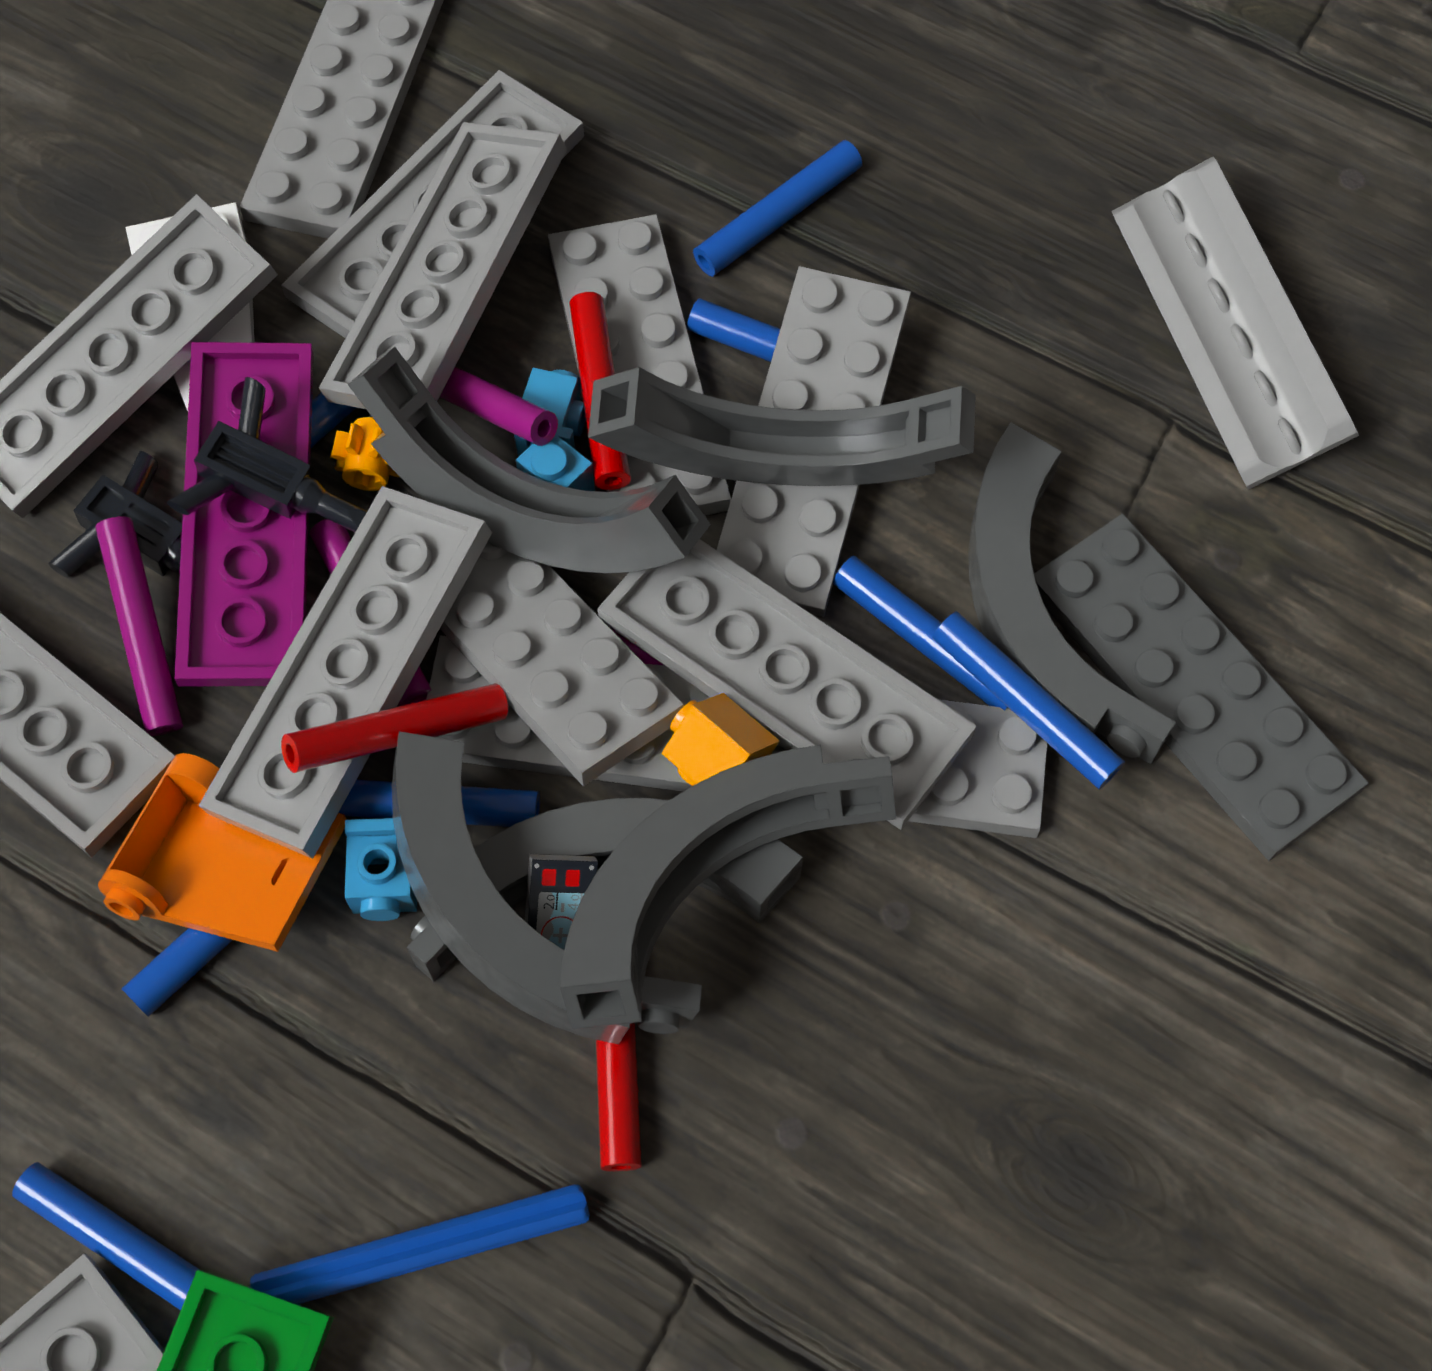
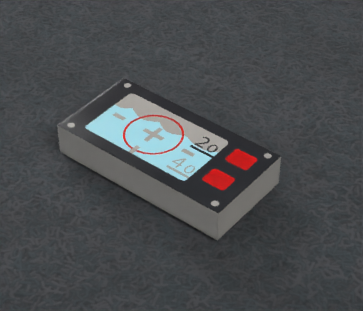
[525,854,598,950]

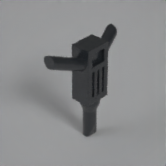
[167,377,367,532]
[48,451,182,578]

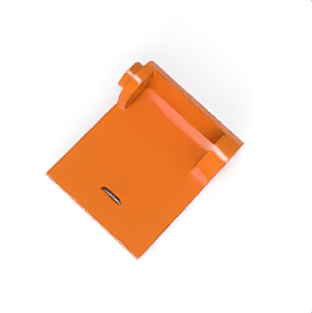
[98,753,347,952]

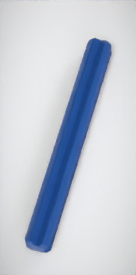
[250,1184,589,1304]

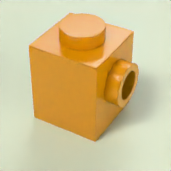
[661,693,780,786]

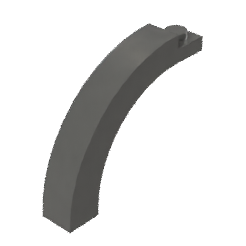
[348,347,711,573]
[588,367,976,486]
[968,422,1176,764]
[392,731,702,1044]
[560,745,896,1029]
[406,798,803,982]

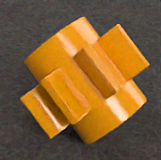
[331,417,400,491]

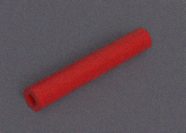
[569,292,631,490]
[281,683,508,773]
[596,1022,641,1172]

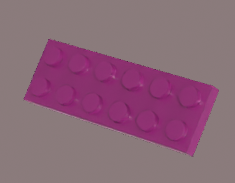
[174,342,314,686]

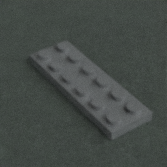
[1034,513,1368,861]

